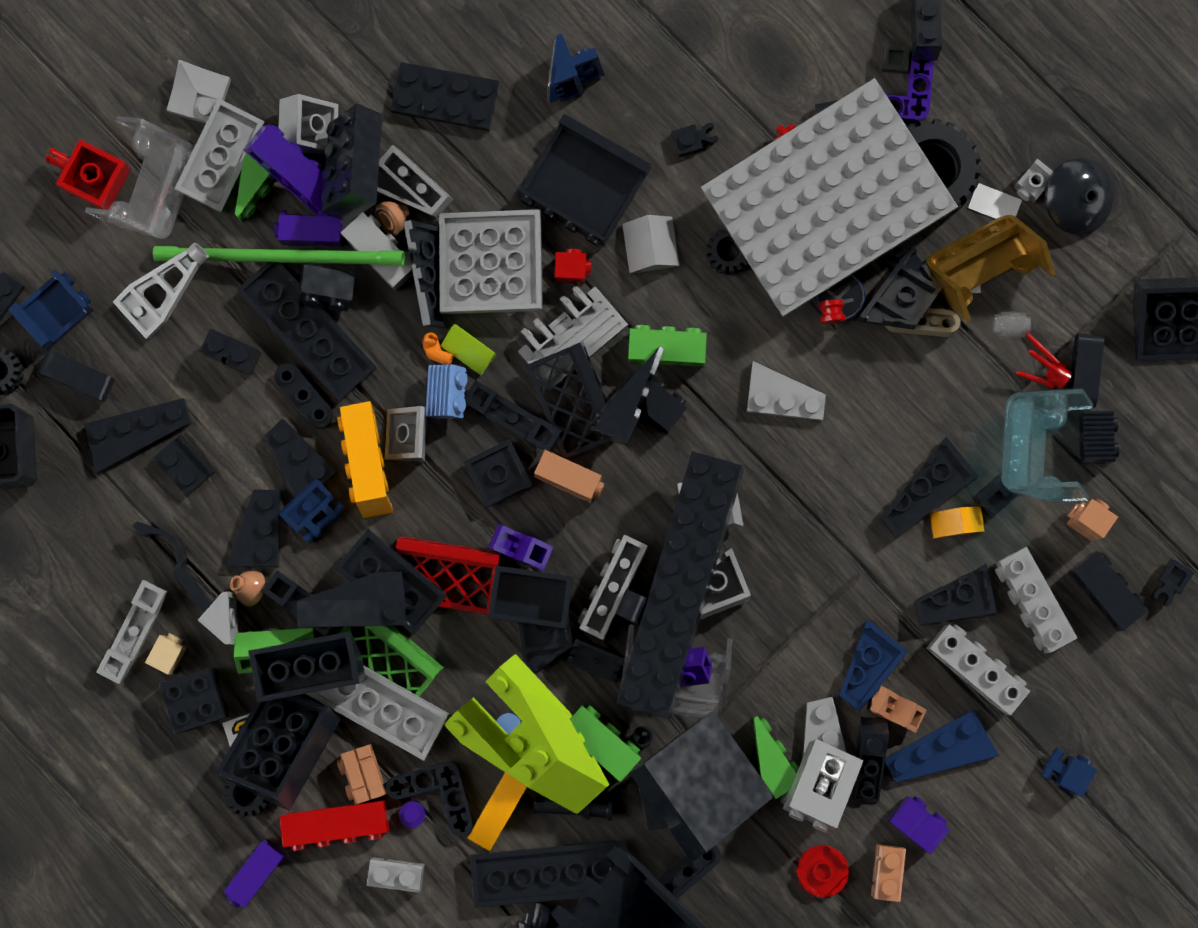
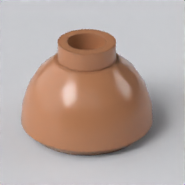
[375,201,409,235]
[230,571,265,606]

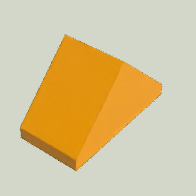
[930,506,984,539]

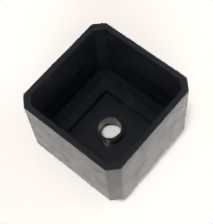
[0,404,37,490]

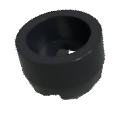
[632,726,653,748]

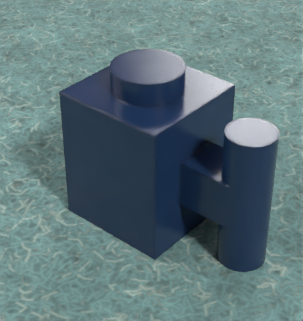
[1041,748,1097,797]

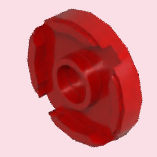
[796,844,849,898]

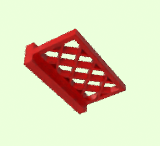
[396,536,501,614]

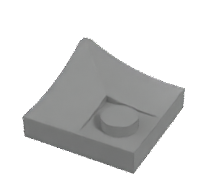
[167,60,231,124]

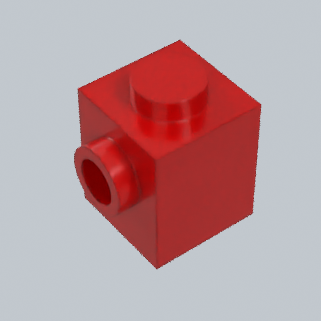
[555,249,591,283]

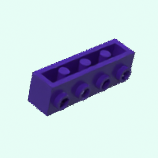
[243,124,328,216]

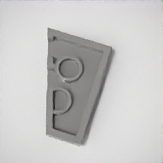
[747,361,826,421]
[802,697,846,781]

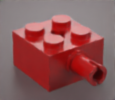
[45,139,131,213]

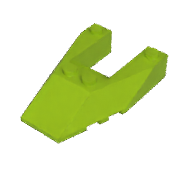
[444,654,609,814]

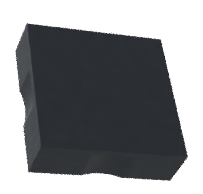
[629,711,774,860]

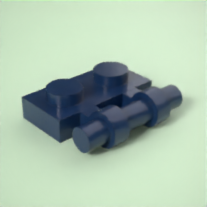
[279,478,346,544]

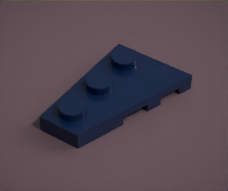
[839,619,908,712]

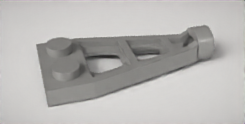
[113,243,209,339]

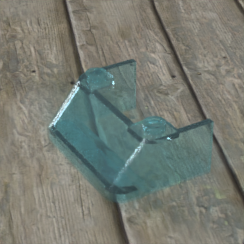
[1001,389,1093,502]

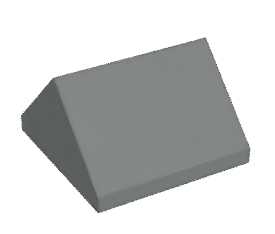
[622,215,680,274]
[385,406,427,462]
[198,592,239,645]

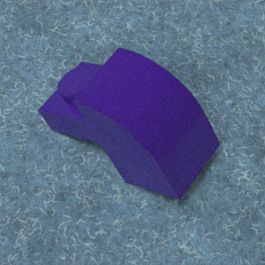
[488,524,553,571]

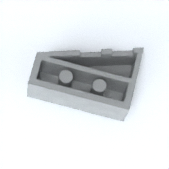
[377,145,453,218]

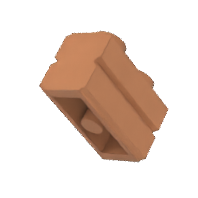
[337,744,387,805]
[871,844,906,902]

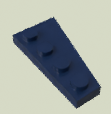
[885,710,999,782]

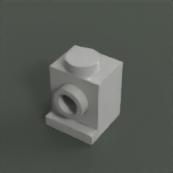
[1013,159,1053,203]

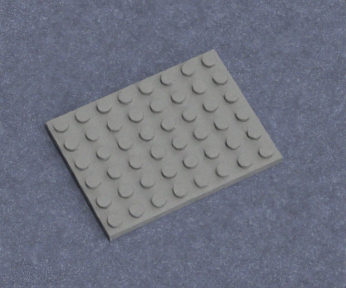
[701,78,958,317]

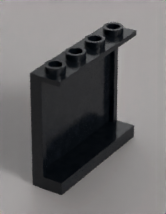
[517,114,651,246]

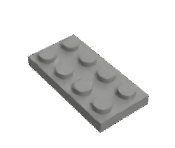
[174,98,265,213]

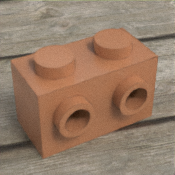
[1066,499,1118,542]

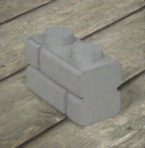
[367,857,425,893]

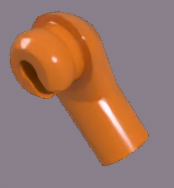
[422,332,453,365]

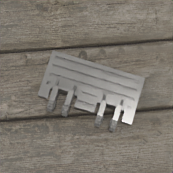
[518,286,628,391]

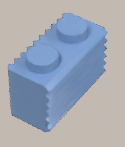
[425,364,467,419]

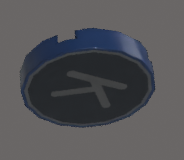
[815,274,865,322]

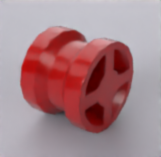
[818,299,846,324]

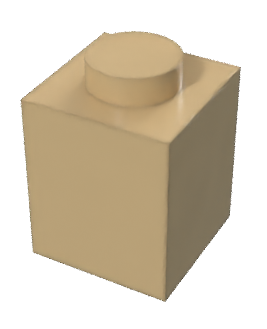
[145,633,187,675]

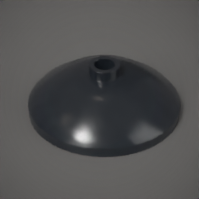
[1045,158,1114,234]

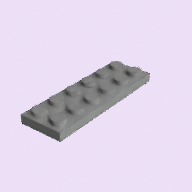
[306,666,450,761]

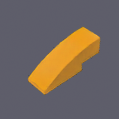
[468,772,527,851]

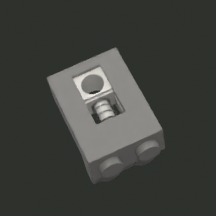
[780,739,863,832]

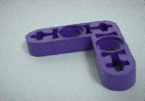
[886,57,934,123]

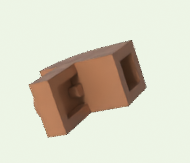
[870,686,927,733]

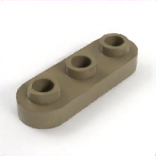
[885,308,960,337]

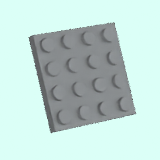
[439,209,542,314]

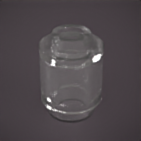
[993,311,1031,337]

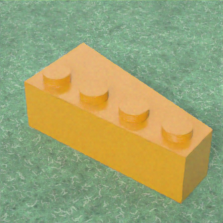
[337,401,393,519]

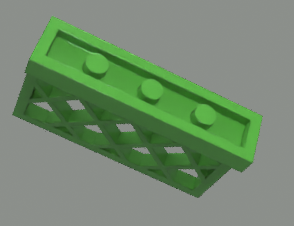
[339,625,444,697]

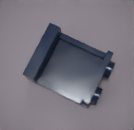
[8,269,94,350]

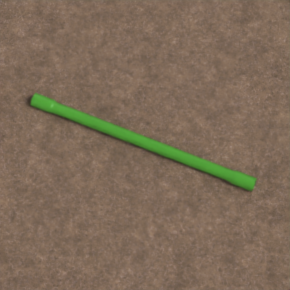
[153,246,405,266]

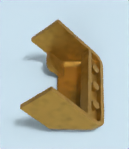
[926,215,1056,322]

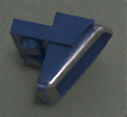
[547,33,605,103]

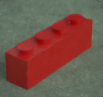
[279,800,390,851]

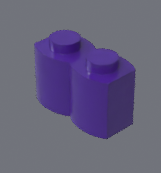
[887,796,950,854]

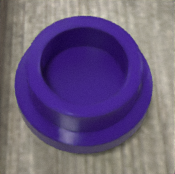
[399,801,425,828]

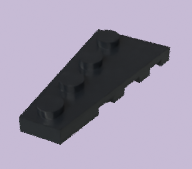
[404,220,447,329]
[881,437,978,539]

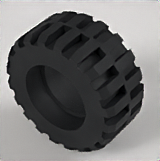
[906,119,982,219]

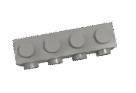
[578,535,648,641]
[995,547,1077,653]
[926,624,1030,716]

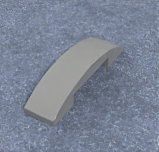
[96,580,167,684]

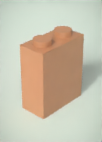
[534,450,604,503]

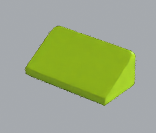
[440,324,496,376]

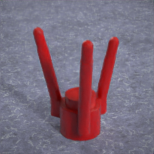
[1016,333,1072,389]

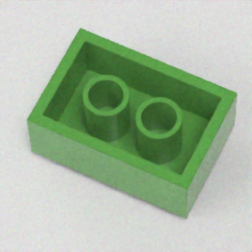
[570,705,641,782]

